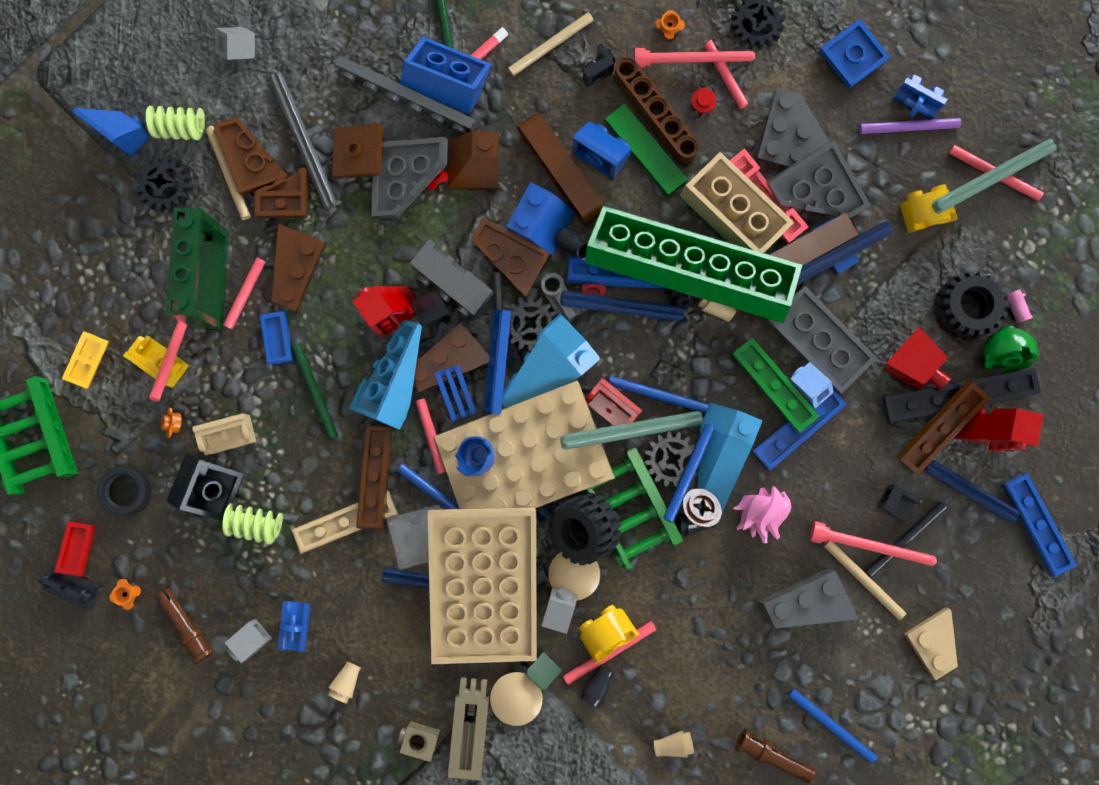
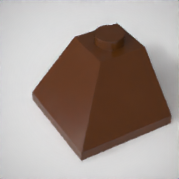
[448,131,500,190]

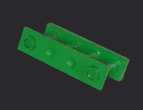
[0,376,78,495]
[582,448,683,570]

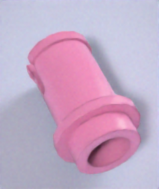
[1005,289,1032,323]

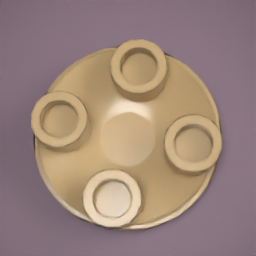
[548,552,600,601]
[490,672,543,726]

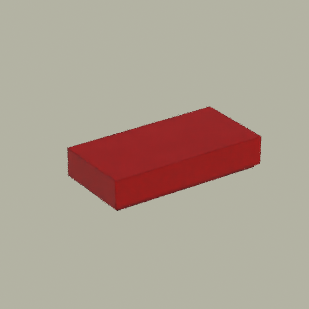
[54,521,96,577]

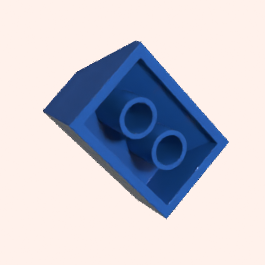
[400,37,492,114]

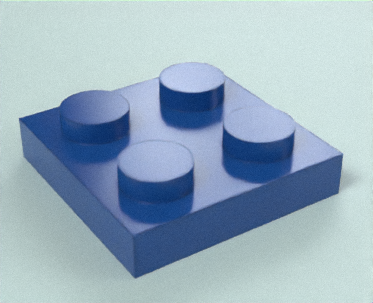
[819,19,891,89]

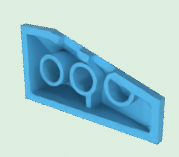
[502,314,600,408]
[349,320,422,430]
[696,403,762,512]

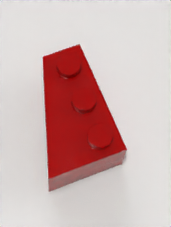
[352,286,417,339]
[954,408,1044,453]

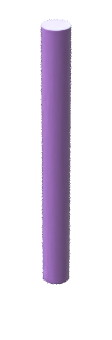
[859,118,961,134]

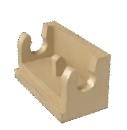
[192,413,256,455]

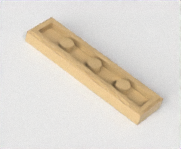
[292,491,398,554]

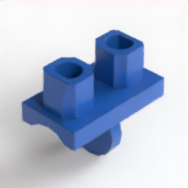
[894,74,947,120]
[278,601,311,652]

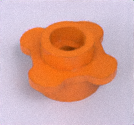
[655,10,685,39]
[161,408,181,438]
[109,579,141,610]

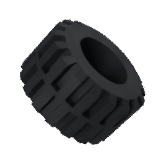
[934,271,1009,340]
[549,493,621,565]

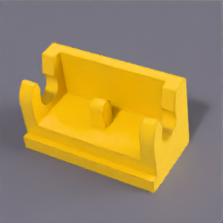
[62,331,110,389]
[123,336,189,388]

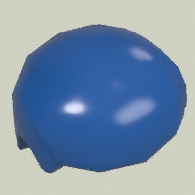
[455,436,495,476]

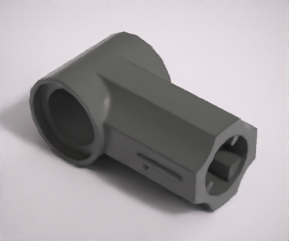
[540,273,581,321]

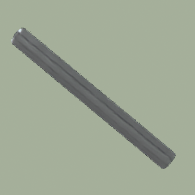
[269,72,337,210]

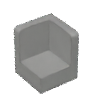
[215,27,255,60]

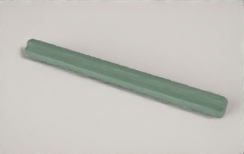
[932,139,1057,214]
[560,411,703,450]

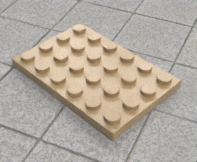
[434,381,615,509]
[428,508,537,664]

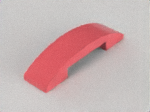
[730,148,808,243]

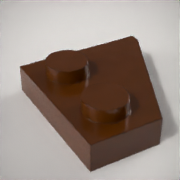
[255,168,308,218]

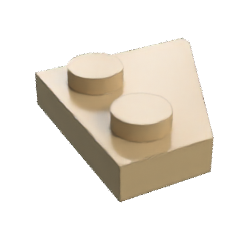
[904,607,958,680]

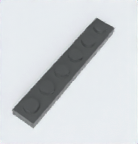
[335,55,477,135]

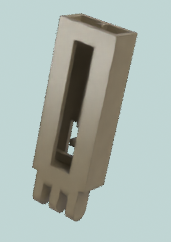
[448,677,489,781]

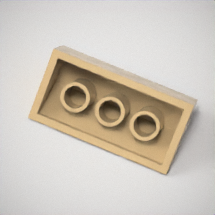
[680,152,794,253]

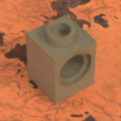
[398,721,440,762]

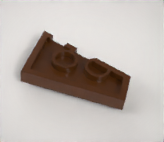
[471,218,550,298]
[272,223,326,312]

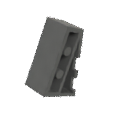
[410,239,493,319]
[758,569,858,628]

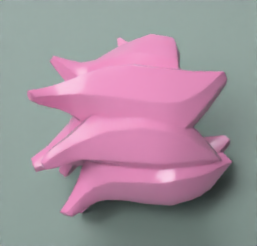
[733,486,791,543]

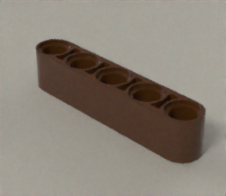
[614,57,699,165]
[517,112,605,226]

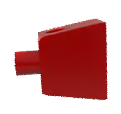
[883,327,952,390]

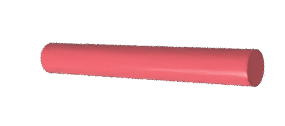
[704,40,748,109]
[223,257,266,329]
[415,399,446,474]

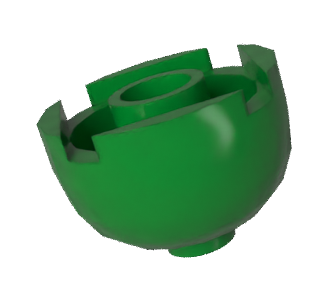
[983,326,1039,372]

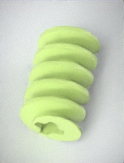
[146,106,205,140]
[223,503,283,544]

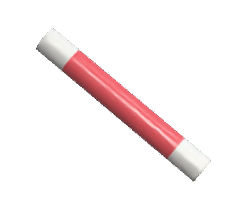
[470,27,508,60]

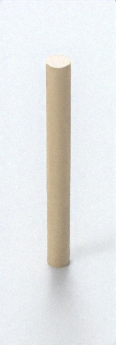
[508,12,593,76]
[205,126,251,220]
[823,540,906,620]

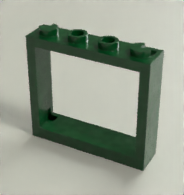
[166,207,229,330]

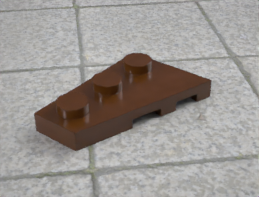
[213,117,288,196]
[413,323,489,393]

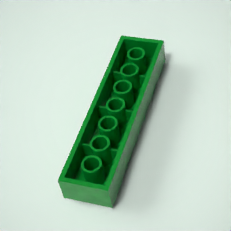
[585,206,802,323]

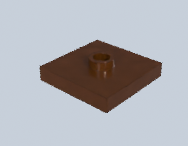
[332,123,383,179]

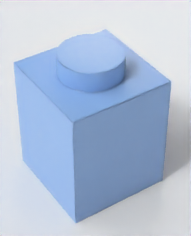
[791,362,833,409]

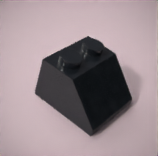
[167,453,244,521]

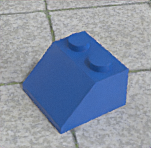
[572,121,631,180]
[506,182,575,256]

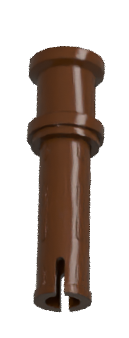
[155,588,215,665]
[735,729,816,784]

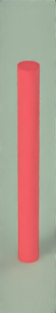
[949,145,1044,201]
[149,321,187,402]
[563,621,657,685]

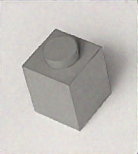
[542,587,577,634]
[225,619,272,663]

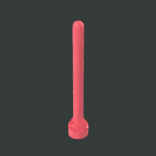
[635,48,755,69]
[810,521,937,566]

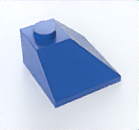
[72,108,150,158]

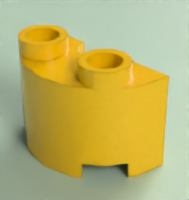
[900,184,958,233]
[579,605,639,665]

